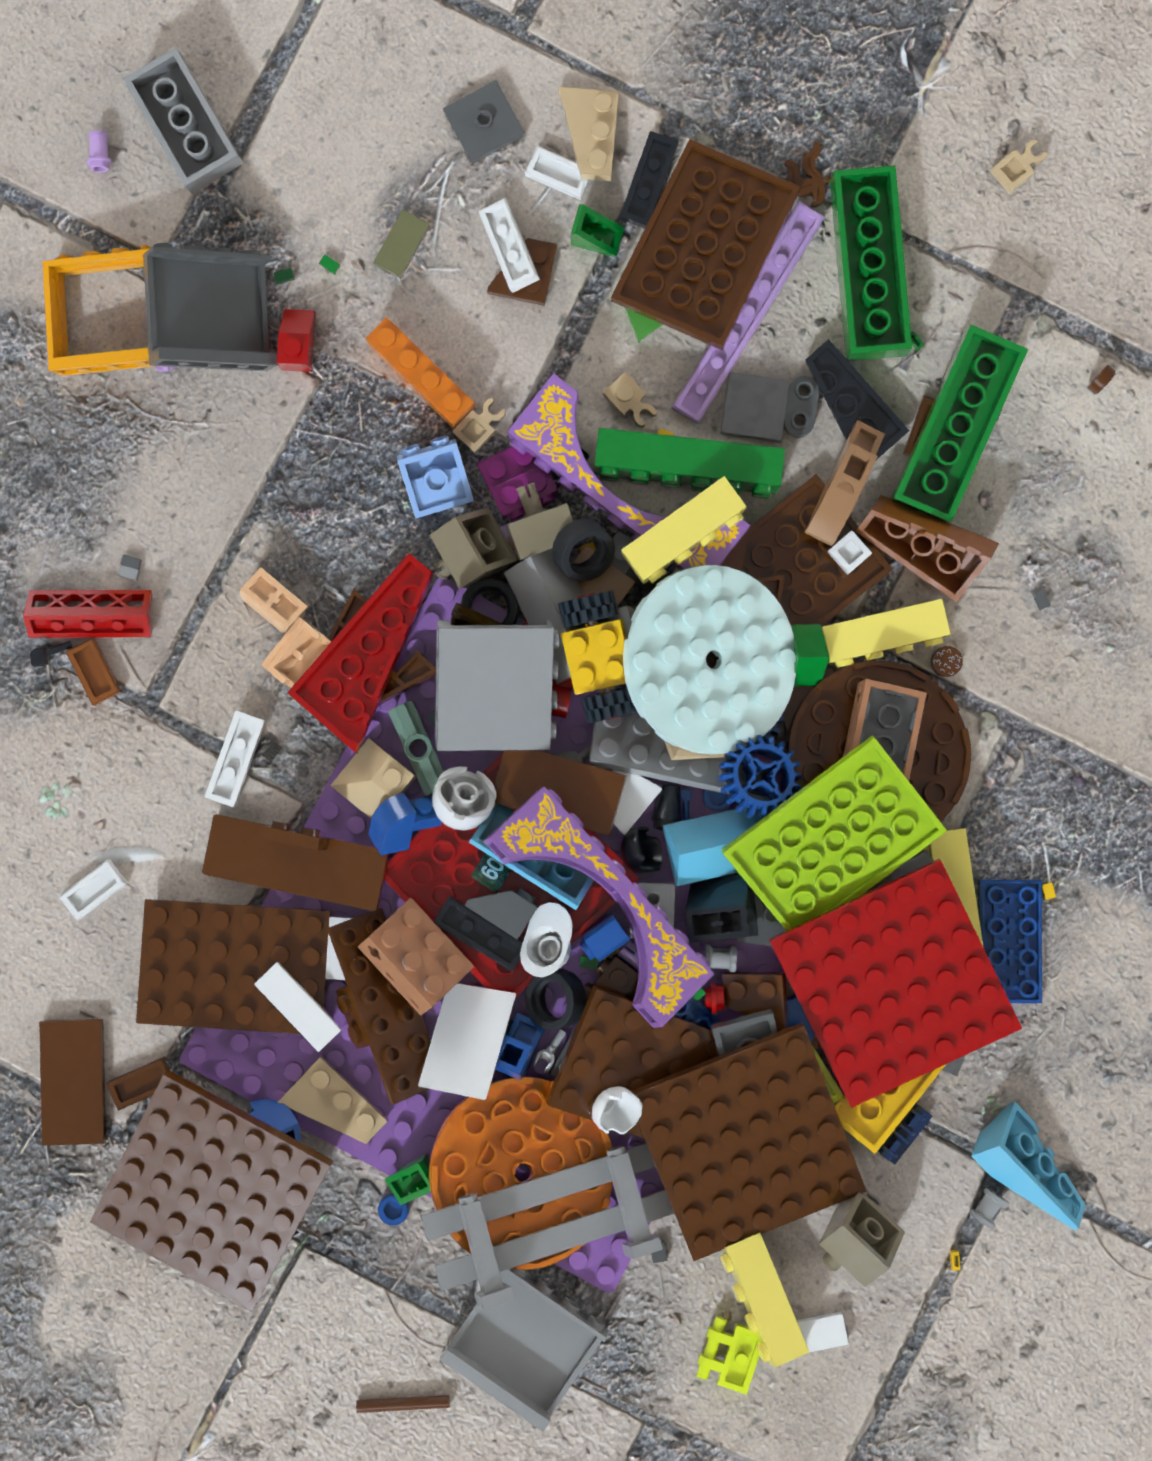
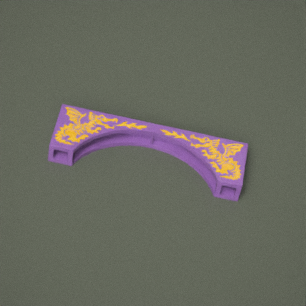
[507,373,750,570]
[483,787,714,1028]

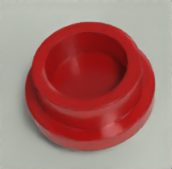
[704,982,724,1014]

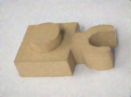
[990,139,1048,194]
[603,372,657,428]
[452,397,506,454]

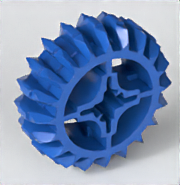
[718,735,803,820]

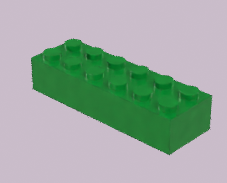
[830,165,912,361]
[890,325,1028,523]
[594,428,785,499]

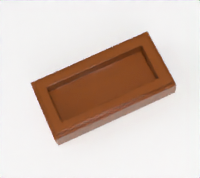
[65,638,122,706]

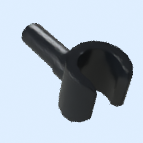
[30,641,73,667]

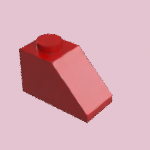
[277,309,315,372]

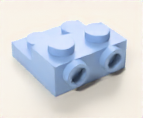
[397,435,474,519]

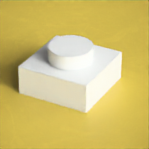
[827,531,872,575]

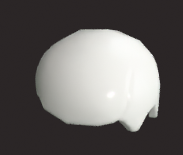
[592,1086,643,1134]

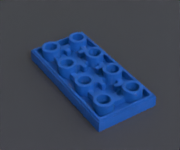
[978,879,1042,1003]

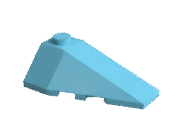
[971,1101,1086,1230]

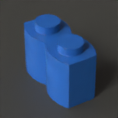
[580,913,630,962]

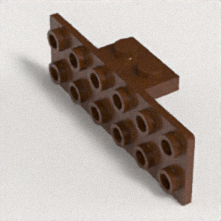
[202,814,389,911]
[327,908,431,1104]

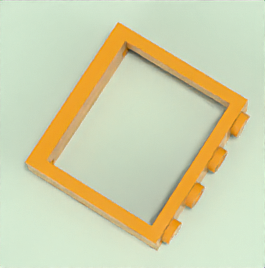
[42,245,154,376]

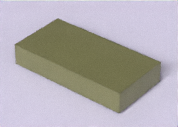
[373,209,430,279]

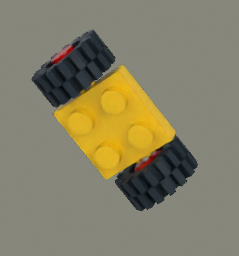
[558,590,637,723]

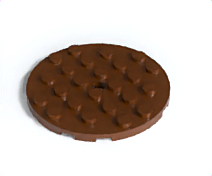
[787,661,971,822]

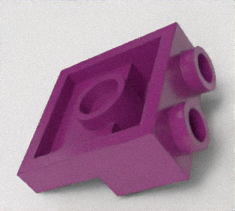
[477,447,558,521]

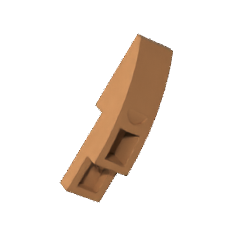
[804,420,885,546]

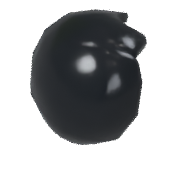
[621,826,662,873]

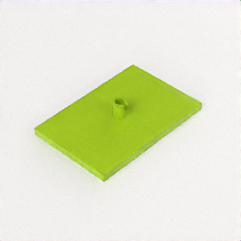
[721,735,947,931]

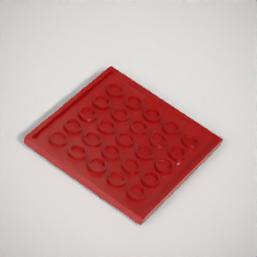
[384,753,640,998]
[769,858,1022,1108]

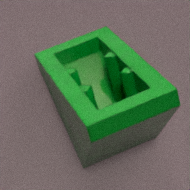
[571,204,624,257]
[791,624,829,686]
[385,1153,430,1205]

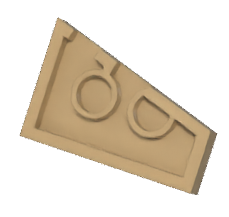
[558,86,619,181]
[277,1056,389,1144]

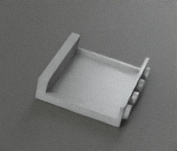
[435,620,559,751]
[440,1269,607,1432]

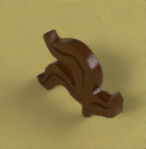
[784,141,831,208]

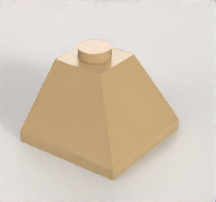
[330,738,417,818]

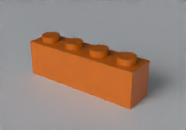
[365,317,476,430]

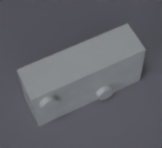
[123,47,244,194]

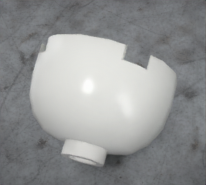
[432,766,496,831]

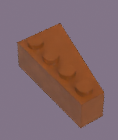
[855,495,999,602]

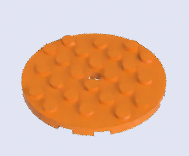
[429,1077,613,1270]

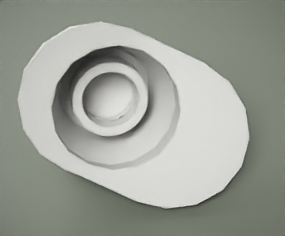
[520,902,573,977]

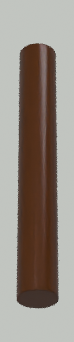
[356,1395,450,1413]

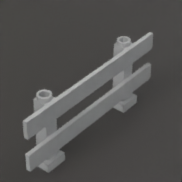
[420,1143,675,1310]

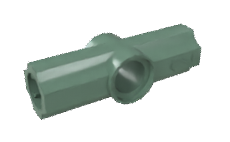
[388,700,444,796]

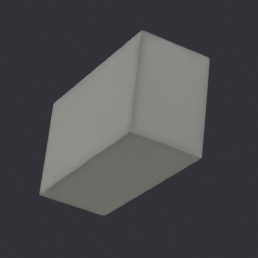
[118,565,140,581]

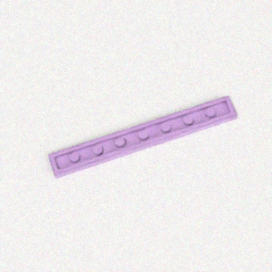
[672,201,825,425]

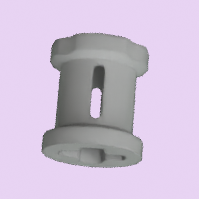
[703,943,737,972]
[969,1187,1010,1229]

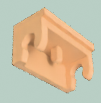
[240,567,308,635]
[261,617,332,688]

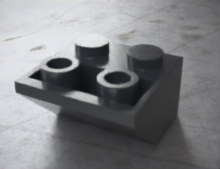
[685,875,759,943]

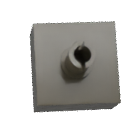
[505,482,573,560]
[430,507,518,589]
[819,1192,905,1287]

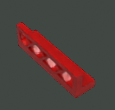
[23,590,153,638]

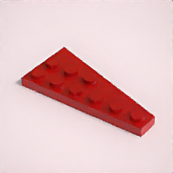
[287,553,434,754]

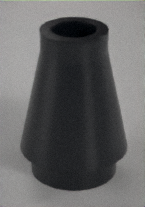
[651,785,681,831]

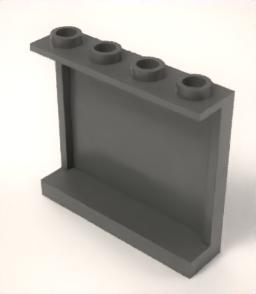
[143,243,278,372]

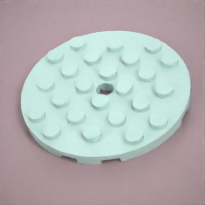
[623,565,796,754]

